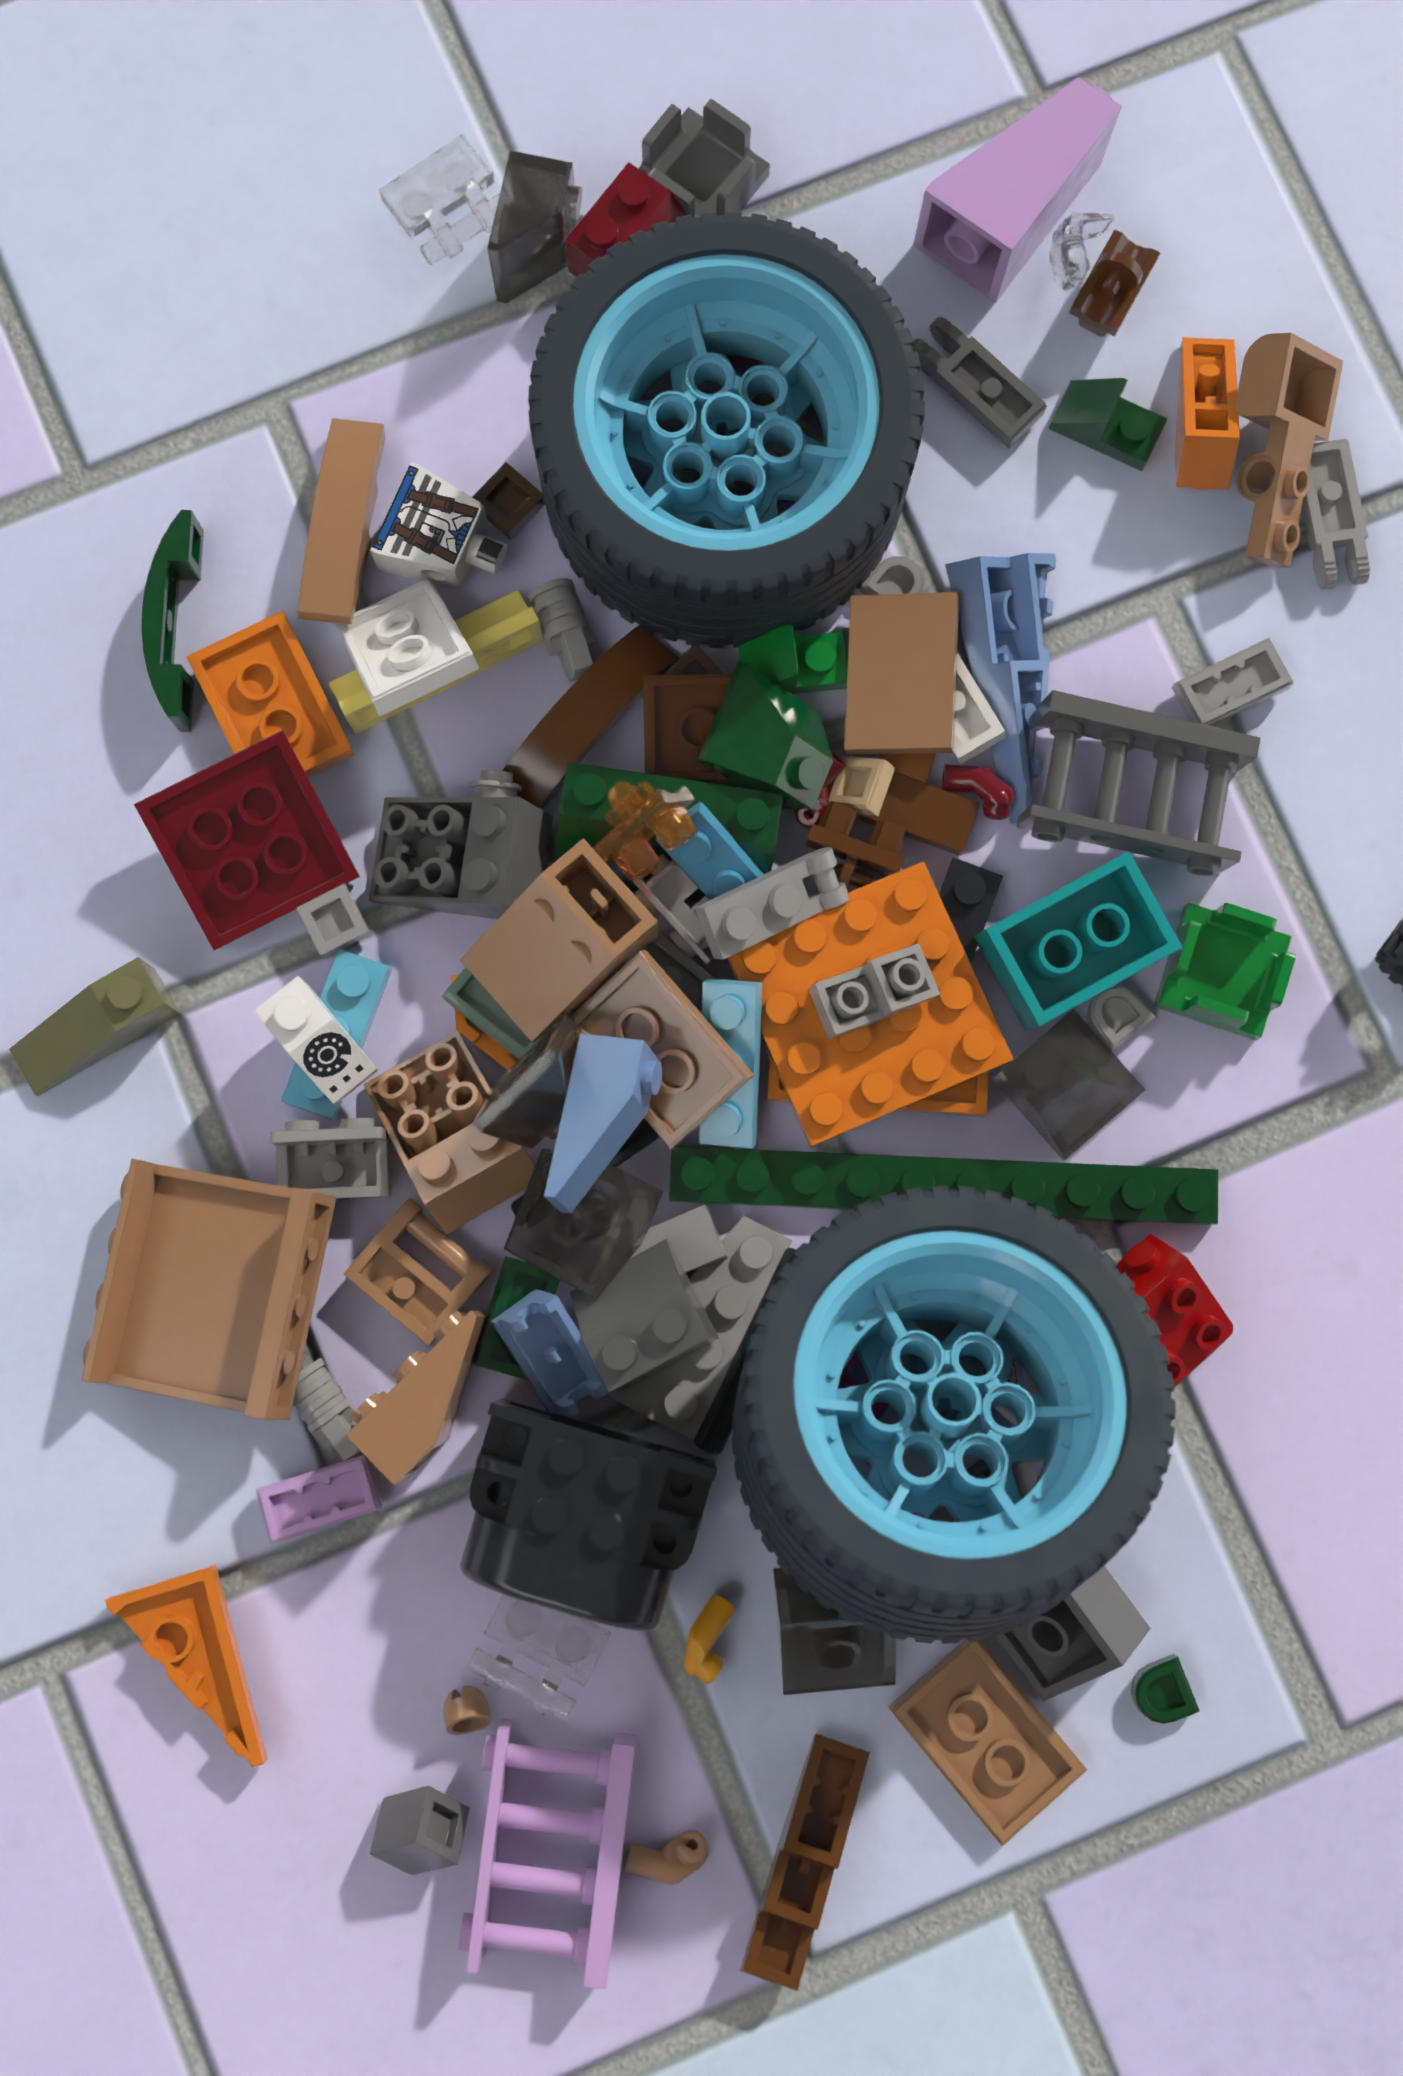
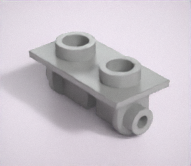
[633,853,710,964]

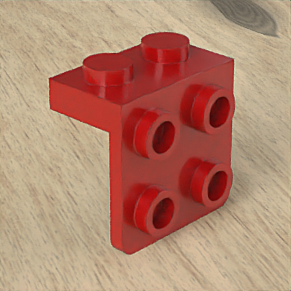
[1116,1233,1234,1387]

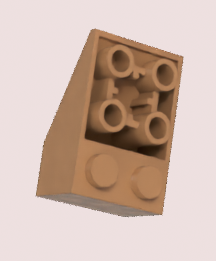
[460,838,658,1043]
[363,1031,542,1235]
[345,1310,486,1486]

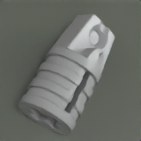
[528,578,595,681]
[293,1358,360,1461]

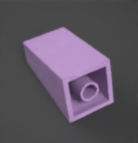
[913,77,1122,302]

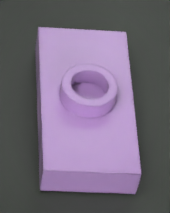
[255,1455,382,1544]

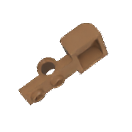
[1235,333,1343,567]

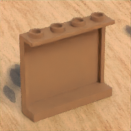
[81,1158,337,1420]

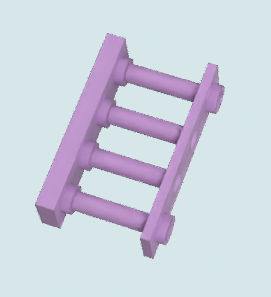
[458,1719,637,1989]

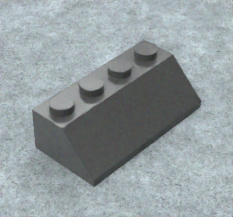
[929,1459,1151,1701]

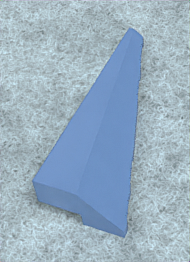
[945,553,1056,824]

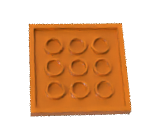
[727,861,1014,1148]

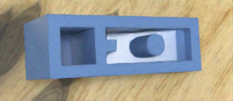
[544,1033,662,1213]

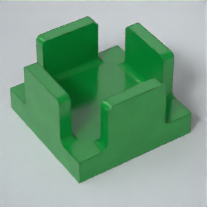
[1153,903,1296,1040]

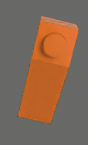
[1175,337,1240,490]

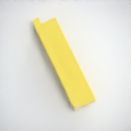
[329,590,544,735]

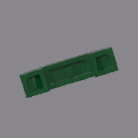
[141,510,204,732]

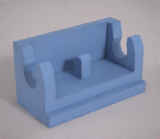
[491,1289,609,1416]

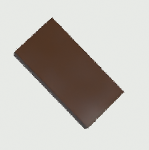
[861,772,981,856]

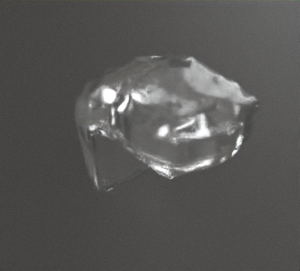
[1049,212,1114,292]

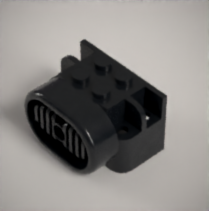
[460,1398,717,1631]

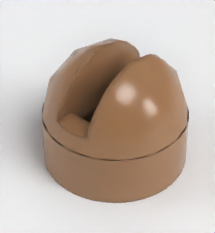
[443,1686,491,1735]

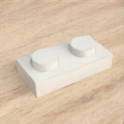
[954,653,1007,765]

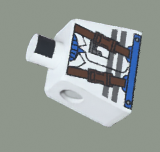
[370,462,507,588]

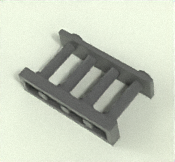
[1016,690,1261,877]

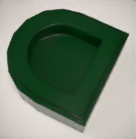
[1131,1654,1200,1724]

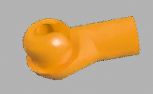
[683,1594,736,1684]

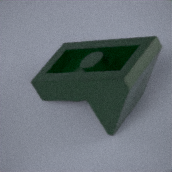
[1048,378,1167,471]

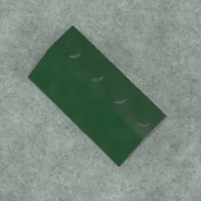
[555,762,783,903]

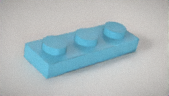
[281,949,392,1121]
[699,978,762,1149]

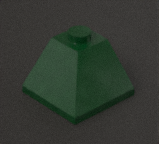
[697,662,833,810]

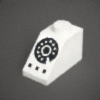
[254,976,378,1105]

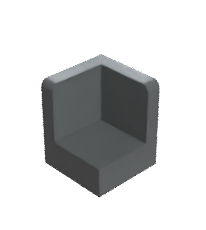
[370,1785,470,1875]

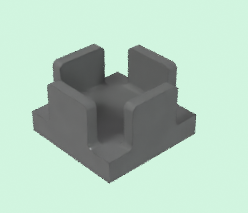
[638,99,770,218]

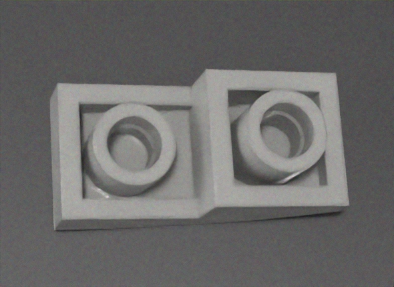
[808,943,940,1040]

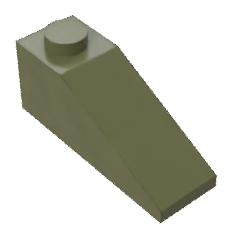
[9,957,181,1096]

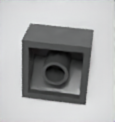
[570,1239,719,1392]

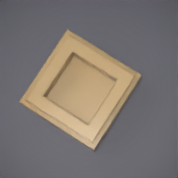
[829,756,895,817]

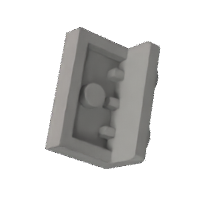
[270,1118,391,1200]

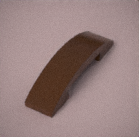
[502,625,678,809]

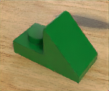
[737,624,848,694]

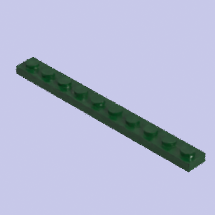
[669,1146,1218,1225]

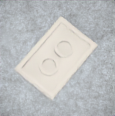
[335,578,480,716]

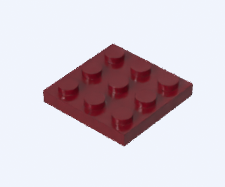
[134,730,360,951]

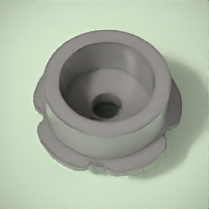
[469,770,522,797]

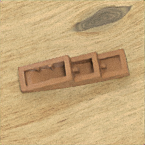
[297,418,386,625]

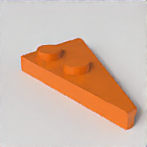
[105,1564,268,1768]

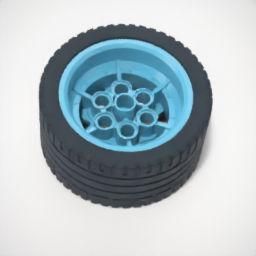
[528,212,925,648]
[732,1186,1176,1644]

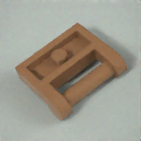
[344,1198,495,1346]

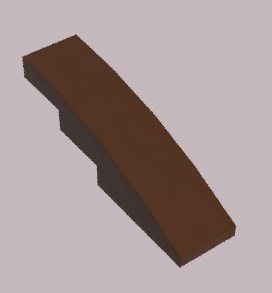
[740,1734,870,1991]

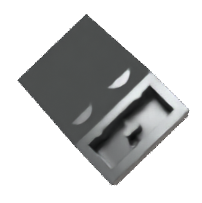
[368,797,553,919]

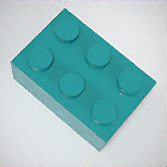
[973,851,1183,1031]

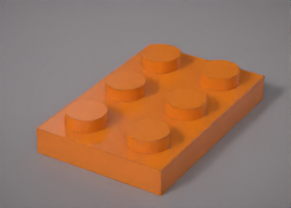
[186,611,355,777]

